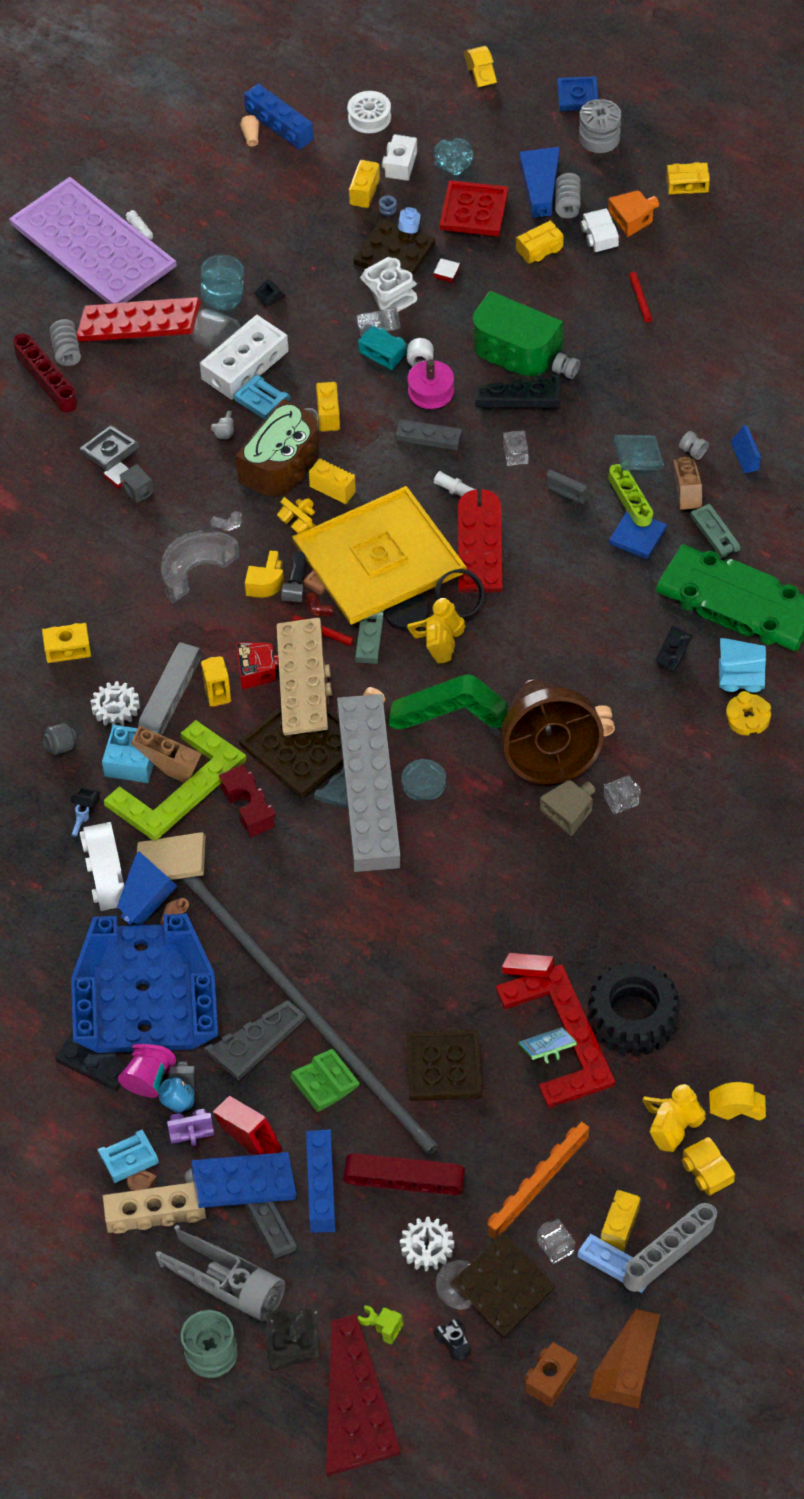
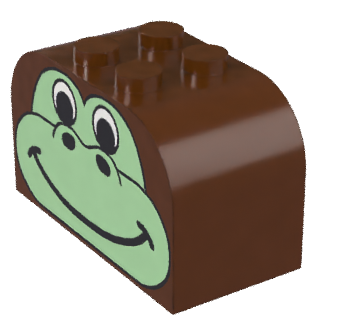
[236,399,319,497]

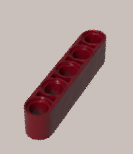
[13,333,77,413]
[343,1153,465,1196]

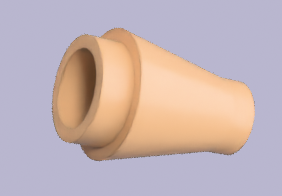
[240,115,259,146]

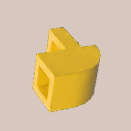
[463,46,497,88]
[245,551,284,598]
[709,1082,766,1121]

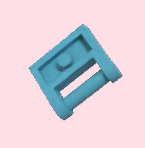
[234,375,291,420]
[97,1129,159,1183]

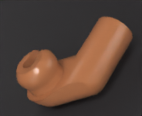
[160,898,189,925]

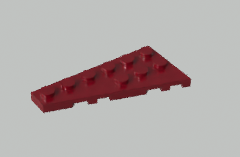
[326,1314,401,1477]

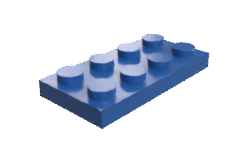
[191,1152,296,1208]

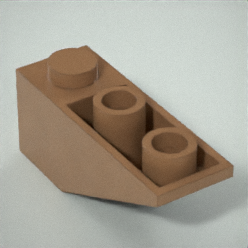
[673,457,702,509]
[131,725,202,783]

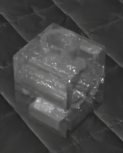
[503,430,528,466]
[604,775,641,814]
[537,1218,575,1264]

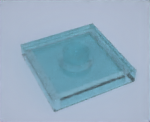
[613,435,664,470]

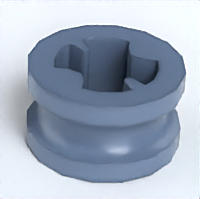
[379,195,397,216]

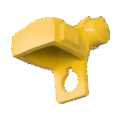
[407,598,466,664]
[642,1084,706,1152]

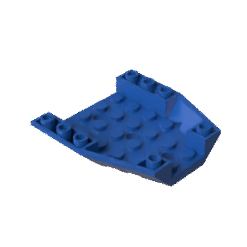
[71,914,218,1053]

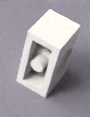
[382,135,417,181]

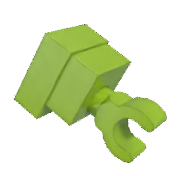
[358,1305,404,1345]

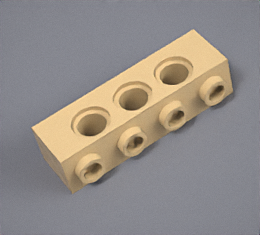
[103,1182,206,1233]

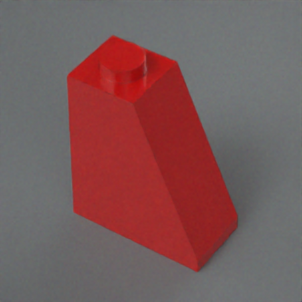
[213,1096,282,1155]

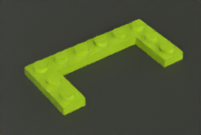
[104,720,246,842]

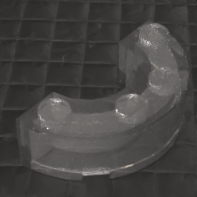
[161,530,240,604]

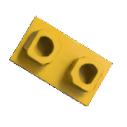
[277,497,316,534]

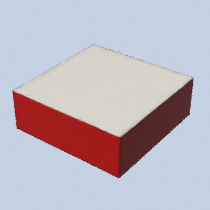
[434,259,460,283]
[104,462,128,489]

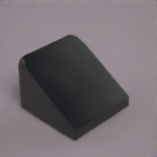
[254,279,286,307]

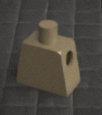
[540,781,595,836]

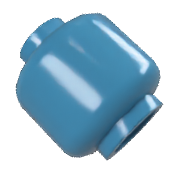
[158,1077,195,1113]

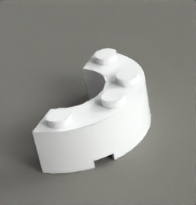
[80,822,124,911]

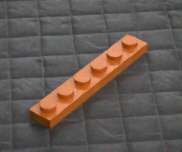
[487,1122,589,1240]

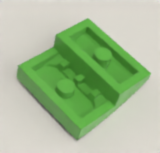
[290,1049,360,1112]

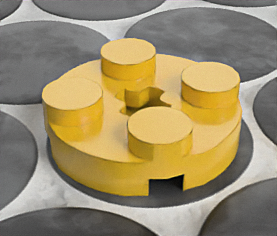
[726,691,771,735]

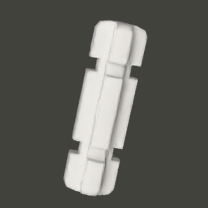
[126,210,153,240]

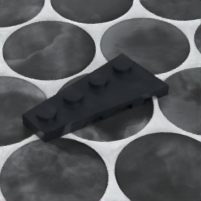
[475,374,559,408]

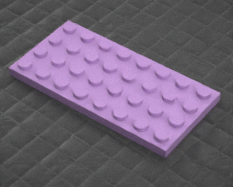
[9,177,177,304]

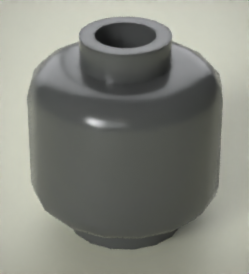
[41,723,77,755]

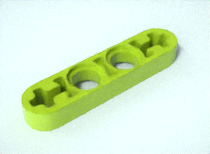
[608,464,653,527]

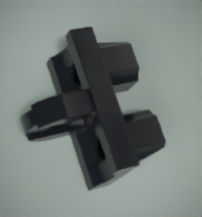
[655,625,693,671]

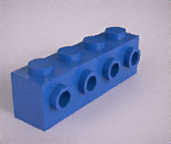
[244,83,314,150]

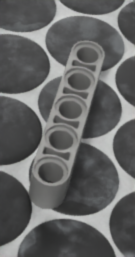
[138,642,202,735]
[623,1203,717,1292]

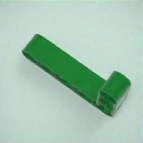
[388,675,508,730]

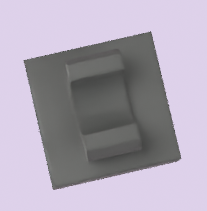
[169,1061,195,1091]

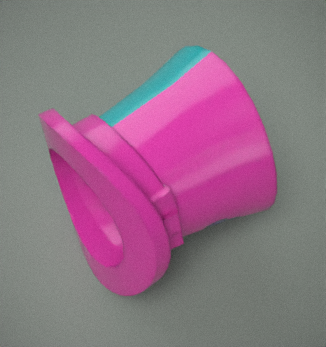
[118,1044,176,1098]

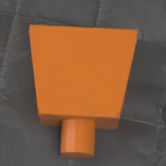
[608,191,659,237]

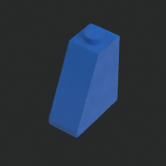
[117,851,177,925]

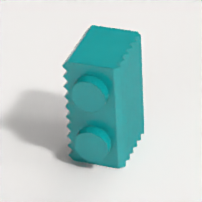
[358,325,407,370]

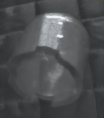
[188,309,241,353]

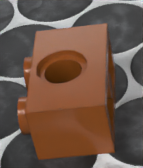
[524,1342,579,1407]

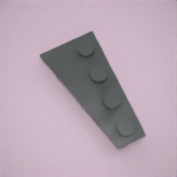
[204,1000,306,1081]

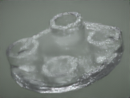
[435,1260,471,1310]

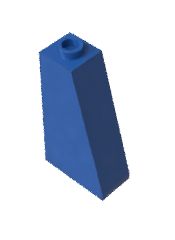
[519,147,559,218]

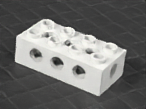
[200,315,288,400]

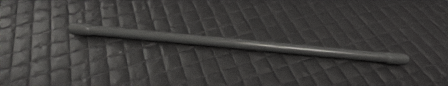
[182,876,439,1155]

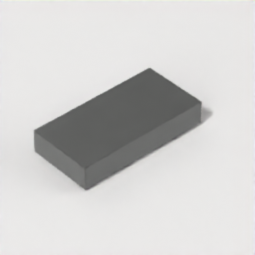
[546,469,587,504]

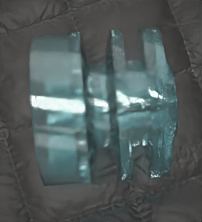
[201,255,244,310]

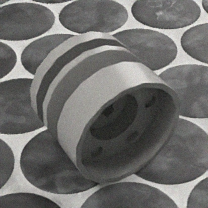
[579,99,621,153]

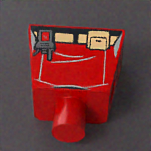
[236,642,279,689]

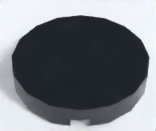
[384,595,428,631]

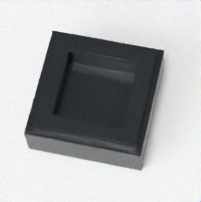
[71,786,100,808]

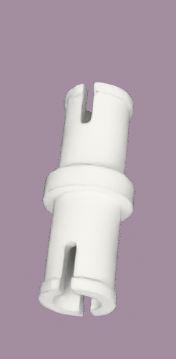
[434,471,476,497]

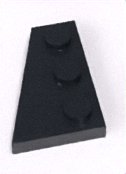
[55,1031,127,1092]

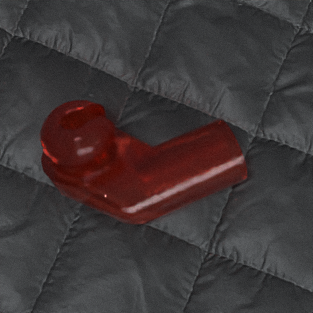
[305,593,334,616]

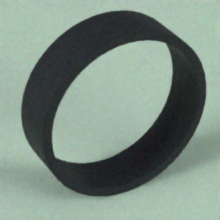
[434,569,484,618]

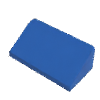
[731,425,761,473]

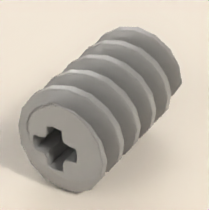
[555,173,581,218]
[49,319,81,366]

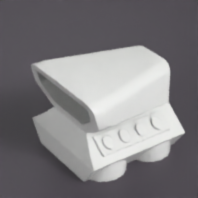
[360,257,417,318]

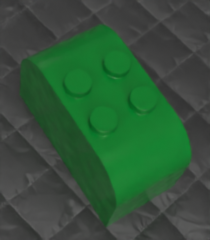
[473,291,563,377]

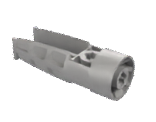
[156,1225,285,1322]

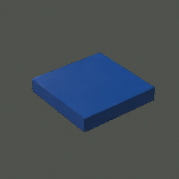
[557,76,598,111]
[609,511,667,560]

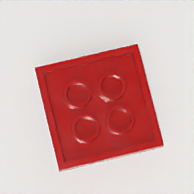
[440,180,508,236]

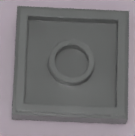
[79,425,139,471]

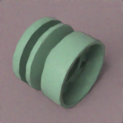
[181,1310,238,1378]

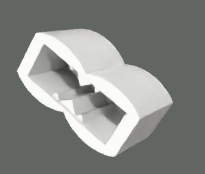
[580,209,619,252]

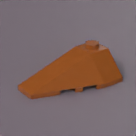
[589,1309,660,1409]

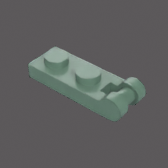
[691,504,740,560]
[355,610,384,664]

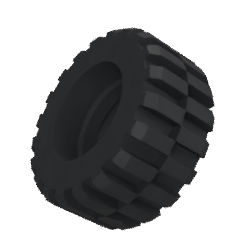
[588,961,680,1056]

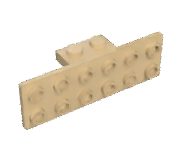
[277,618,332,735]

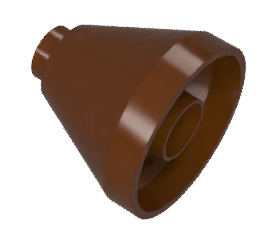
[500,679,604,784]

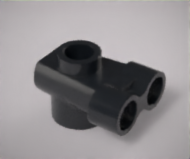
[434,1319,471,1360]

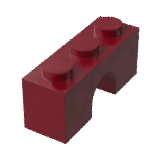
[219,765,276,838]

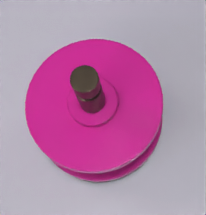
[408,360,454,409]

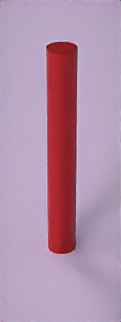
[629,272,652,323]
[292,615,354,646]

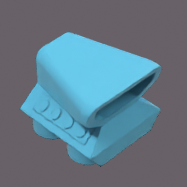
[719,638,766,692]

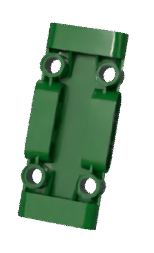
[656,544,804,652]

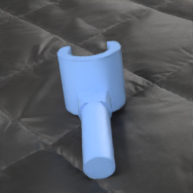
[72,805,89,837]

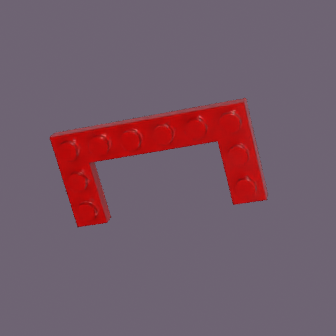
[496,964,615,1109]

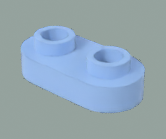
[398,207,420,233]

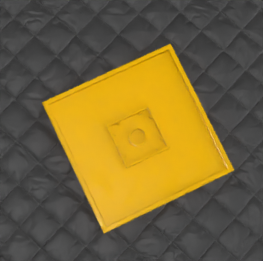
[292,486,467,625]

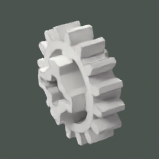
[91,681,140,726]
[400,1217,454,1271]

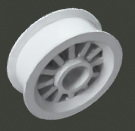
[348,91,391,133]

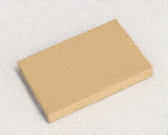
[137,832,206,880]

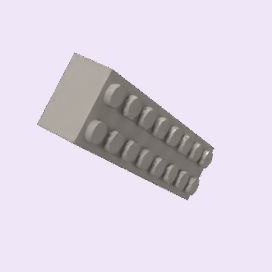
[337,694,400,872]

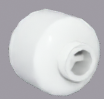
[407,338,434,367]

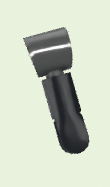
[281,551,306,602]

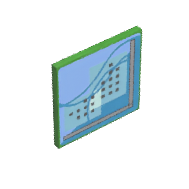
[518,1027,577,1064]

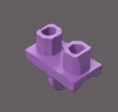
[167,1108,214,1146]

